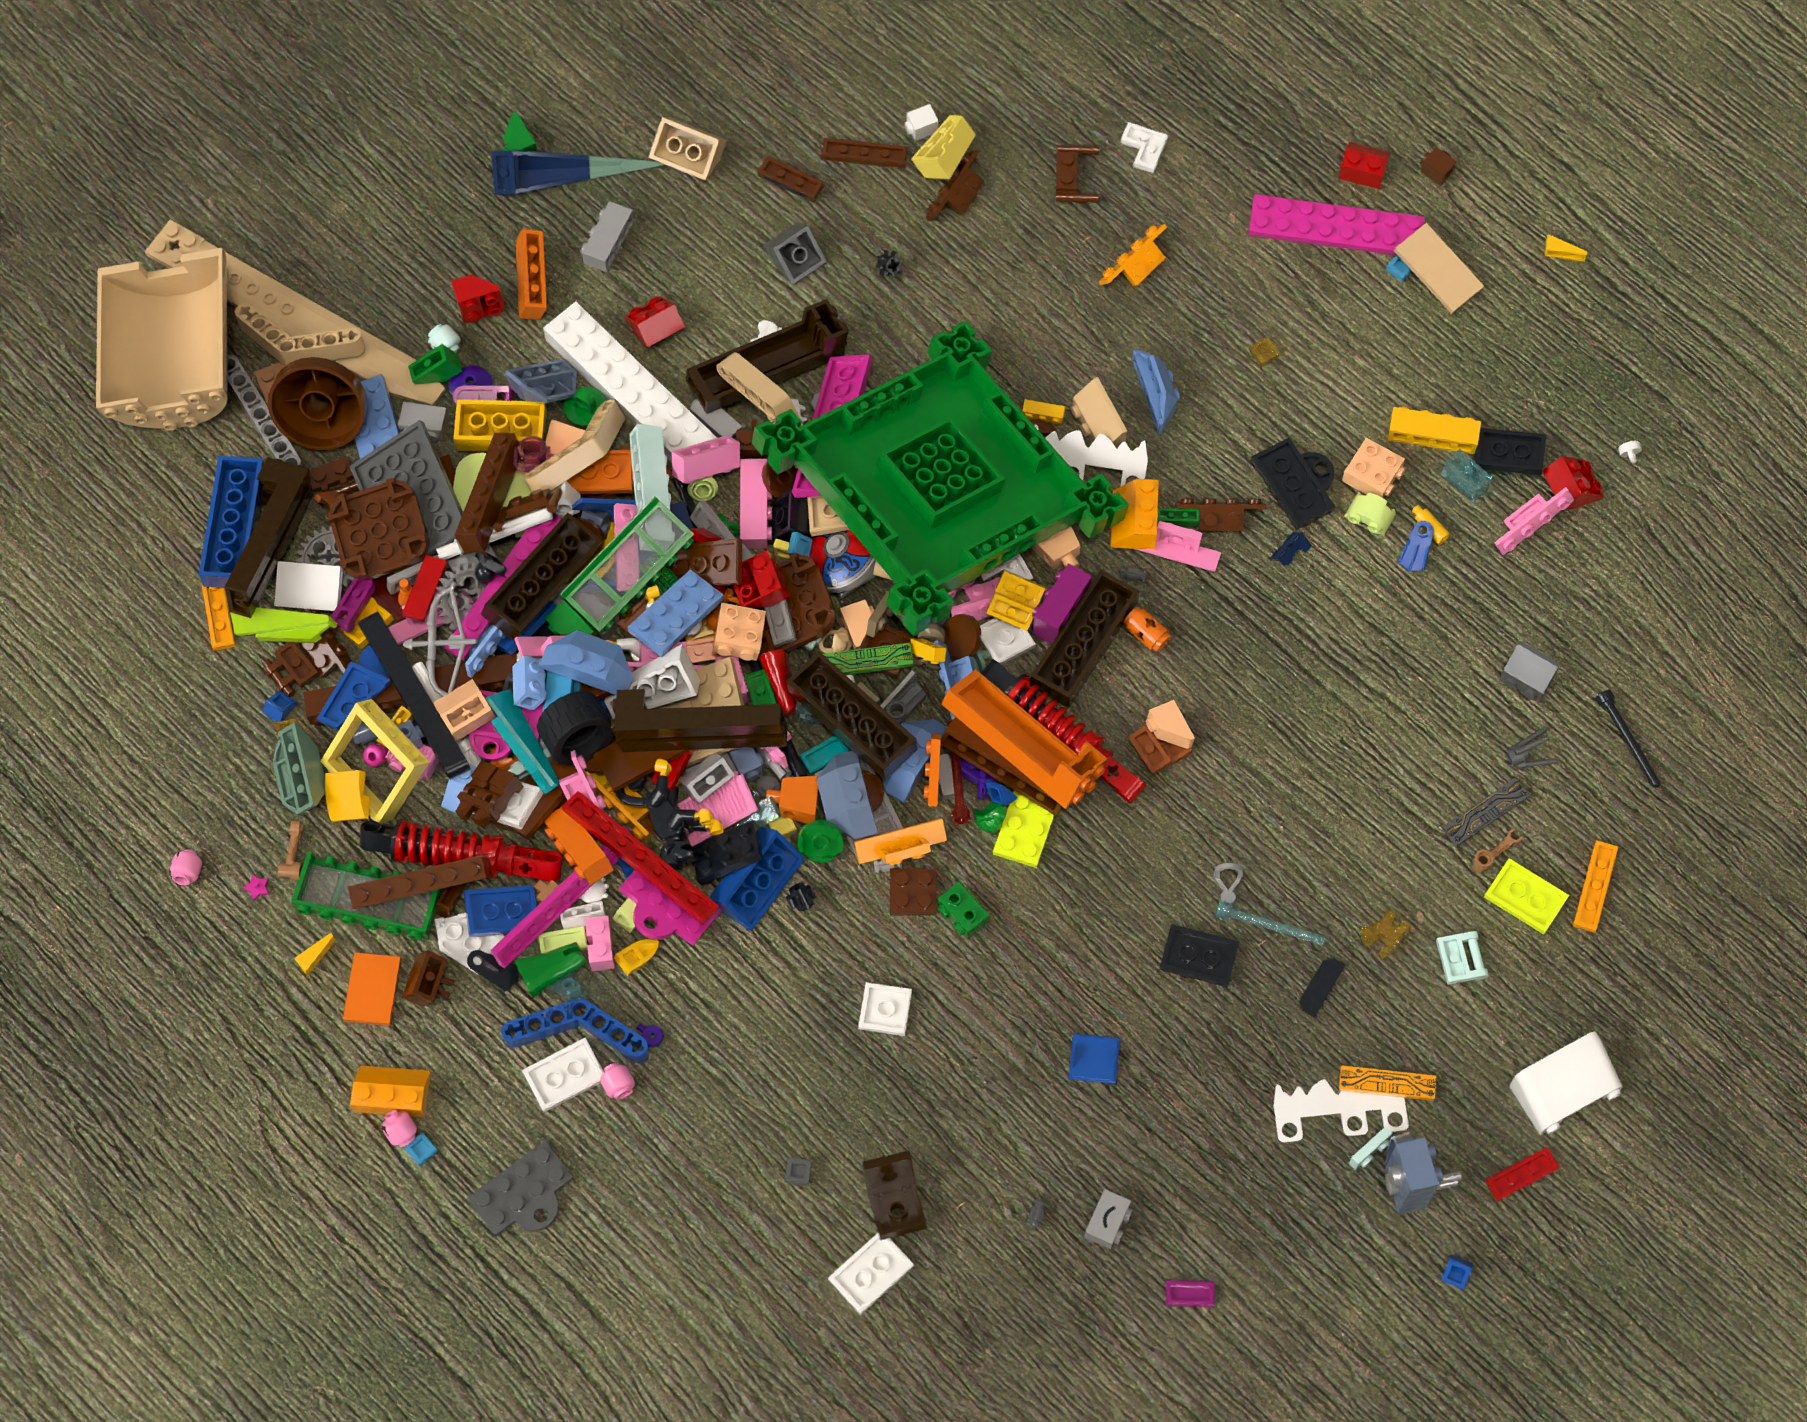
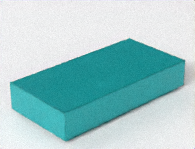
[799,735,849,776]

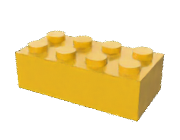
[454,400,548,453]

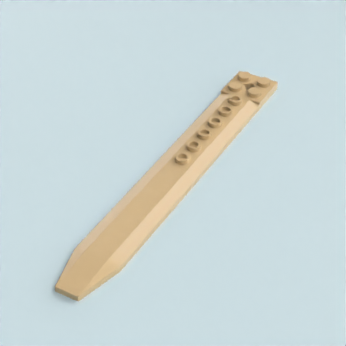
[145,220,446,406]

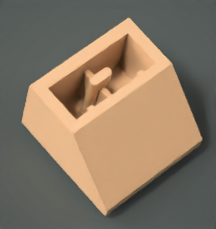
[433,679,496,741]

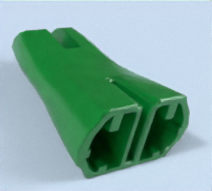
[515,942,586,999]

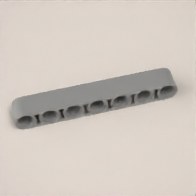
[227,354,302,465]

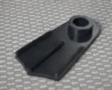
[467,950,518,992]

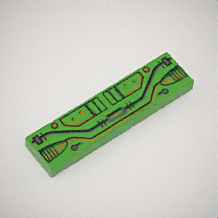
[823,643,913,675]

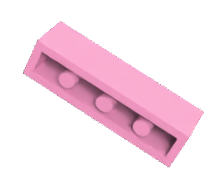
[740,459,772,549]

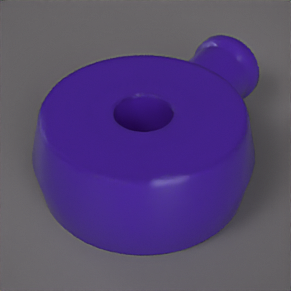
[636,1023,664,1048]

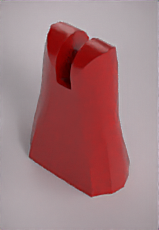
[759,649,798,717]

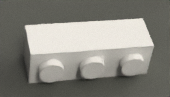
[560,901,606,929]

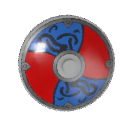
[809,530,876,593]

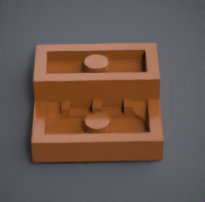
[1128,724,1193,774]

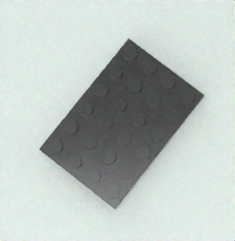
[349,420,463,574]

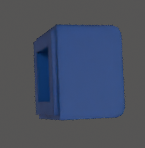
[263,691,297,724]
[986,780,1017,806]
[1441,1254,1473,1290]

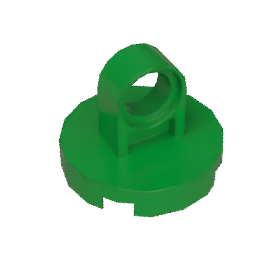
[564,387,606,430]
[797,819,844,863]

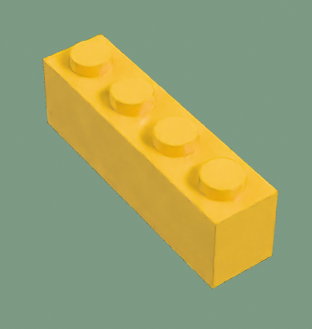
[1387,407,1481,454]

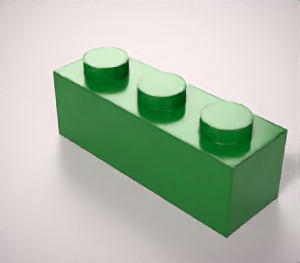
[1157,508,1199,527]

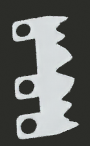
[1034,424,1148,487]
[1274,1079,1409,1142]

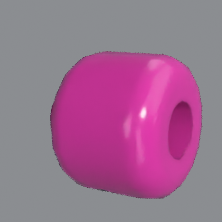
[363,743,389,767]

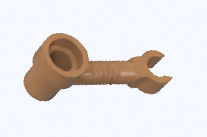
[277,821,304,881]
[1472,829,1523,874]

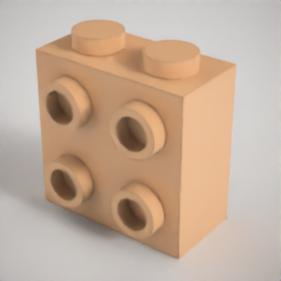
[1342,438,1406,498]
[712,602,766,661]

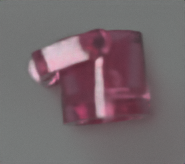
[513,436,551,473]

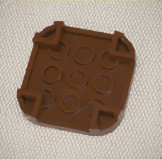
[327,478,429,581]
[734,553,836,654]

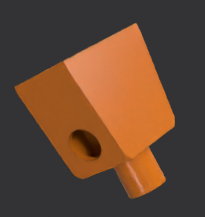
[766,776,819,824]

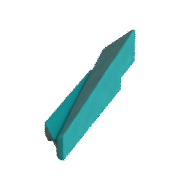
[485,690,559,795]

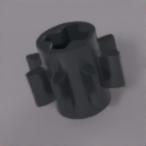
[875,250,904,277]
[786,882,817,911]

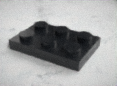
[1475,428,1547,475]
[692,820,763,885]
[1159,924,1239,987]

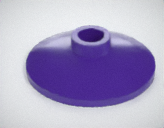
[449,366,493,397]

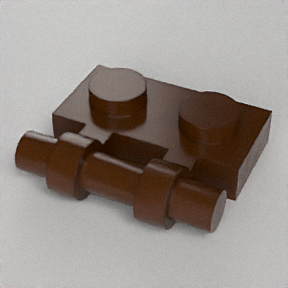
[309,456,359,504]
[262,642,319,697]

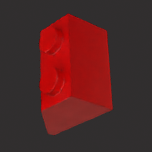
[1338,141,1390,189]

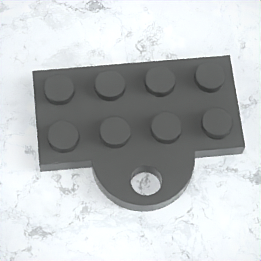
[467,1141,574,1237]

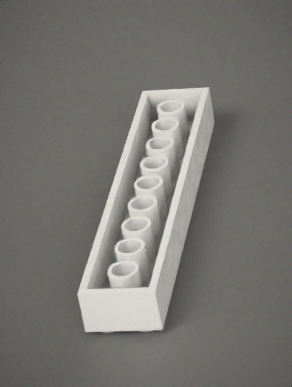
[543,302,717,463]

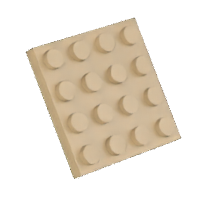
[654,657,744,768]

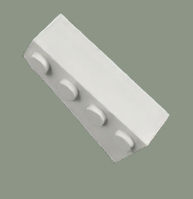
[604,644,700,719]

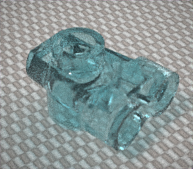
[548,972,585,1001]

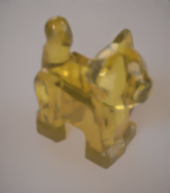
[1360,909,1411,959]

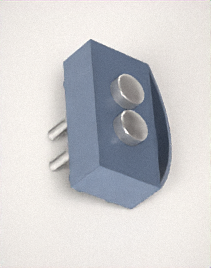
[1385,1132,1462,1215]

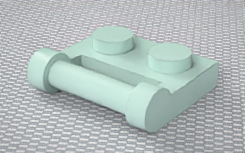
[1436,931,1489,985]

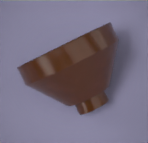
[268,357,367,450]

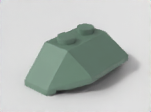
[273,722,325,815]

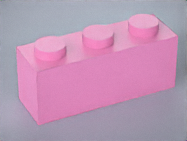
[671,435,740,484]

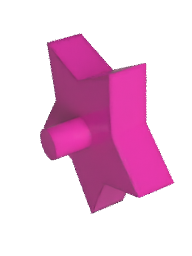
[243,875,269,901]

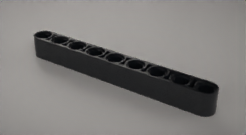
[358,611,471,780]

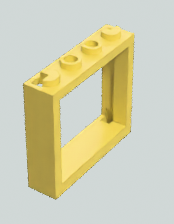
[320,699,429,823]

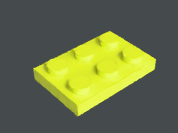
[993,791,1055,868]
[1484,858,1569,935]

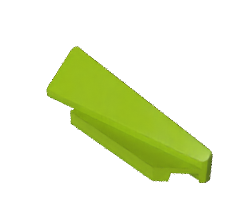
[231,607,338,643]

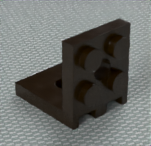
[862,1150,927,1240]

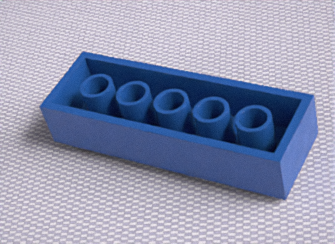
[198,456,265,588]

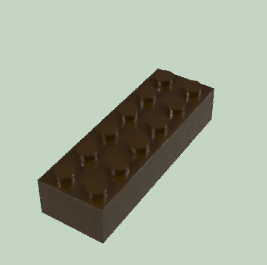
[480,512,603,642]
[1030,570,1139,708]
[786,651,918,780]

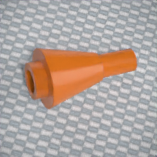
[398,579,412,606]

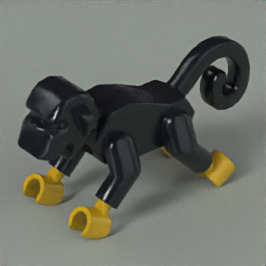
[615,759,723,870]

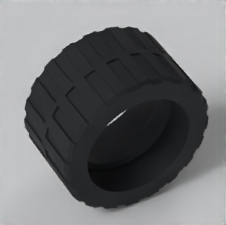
[537,691,614,765]

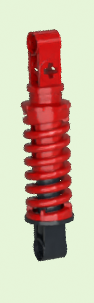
[980,659,1146,804]
[360,819,562,882]

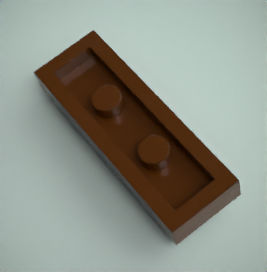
[757,156,824,202]

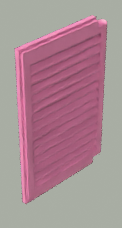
[677,771,758,846]

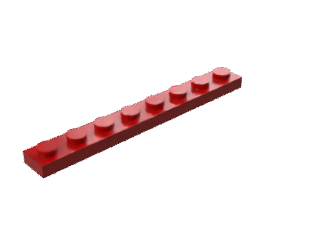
[562,791,719,925]

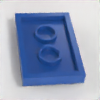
[463,885,537,937]

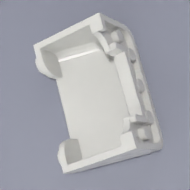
[1509,1031,1623,1135]

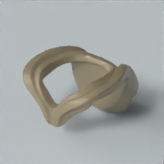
[912,623,945,669]

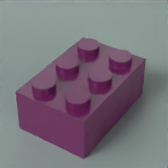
[1032,563,1092,644]

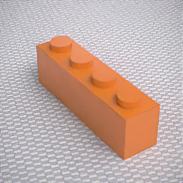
[516,229,547,320]
[544,806,614,885]

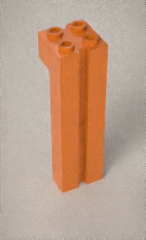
[941,669,1107,809]

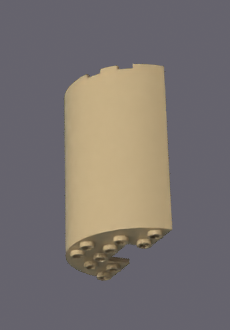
[96,248,227,431]

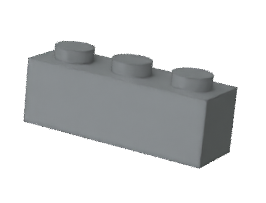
[939,754,959,800]

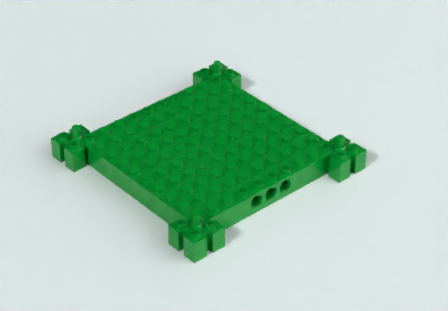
[752,321,1129,636]

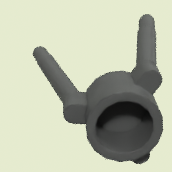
[1505,726,1558,769]

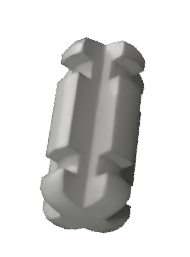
[873,858,902,873]

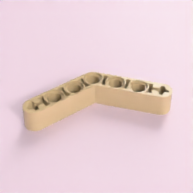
[235,303,365,366]
[716,352,803,469]
[524,399,626,492]

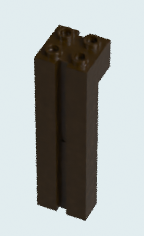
[686,299,849,414]
[225,457,313,618]
[611,689,788,752]

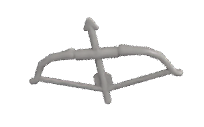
[403,582,477,696]

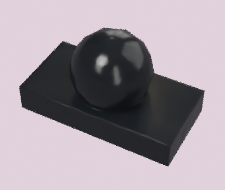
[475,552,507,583]

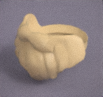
[819,627,852,654]

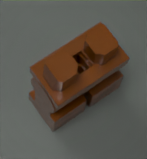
[455,760,524,828]

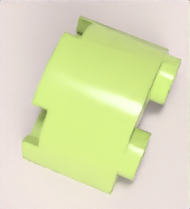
[1344,492,1396,536]

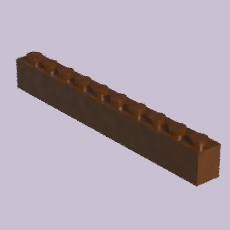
[303,652,518,726]

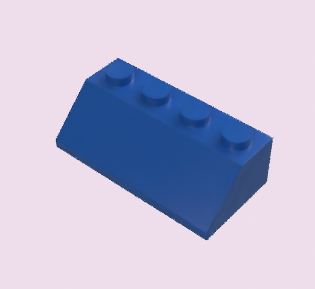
[709,827,805,931]

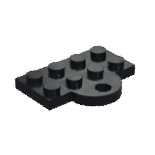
[1251,437,1335,530]

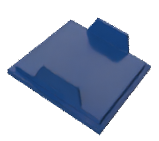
[1069,1033,1120,1084]

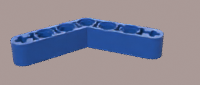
[501,998,650,1063]

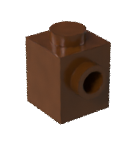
[1421,147,1457,186]

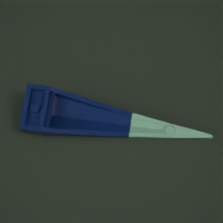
[491,150,663,195]

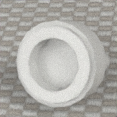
[1618,441,1642,464]

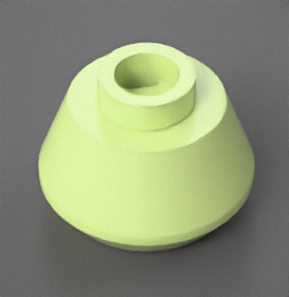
[688,477,718,501]

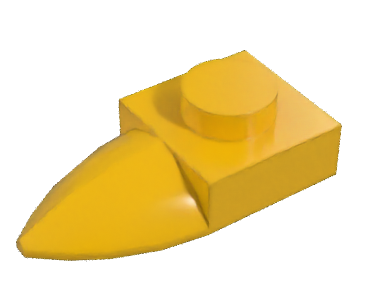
[614,939,659,976]

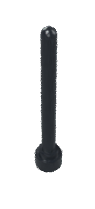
[1595,689,1660,788]

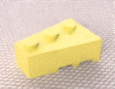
[911,115,976,179]

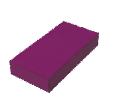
[1166,1280,1215,1308]

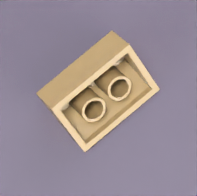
[649,117,727,180]
[1071,377,1127,449]

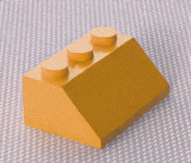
[1110,479,1158,550]
[350,1066,431,1118]

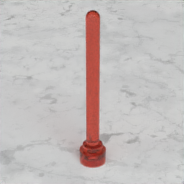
[947,720,971,824]

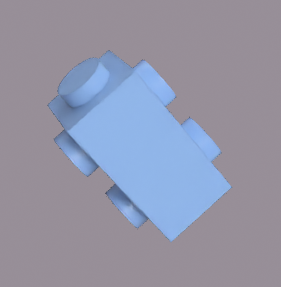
[512,655,547,711]

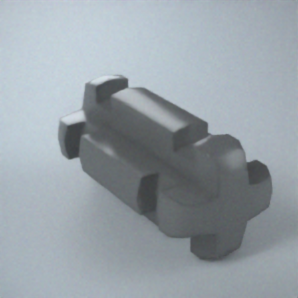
[1119,566,1147,582]
[1026,1199,1047,1229]

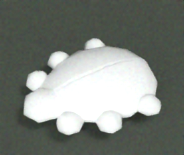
[579,877,609,903]

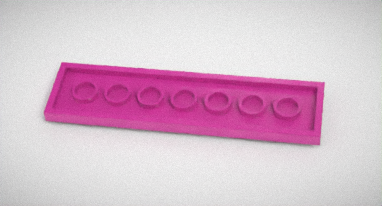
[1248,194,1425,255]
[792,354,873,498]

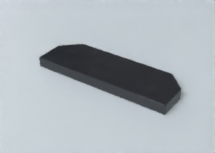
[1300,958,1345,1017]

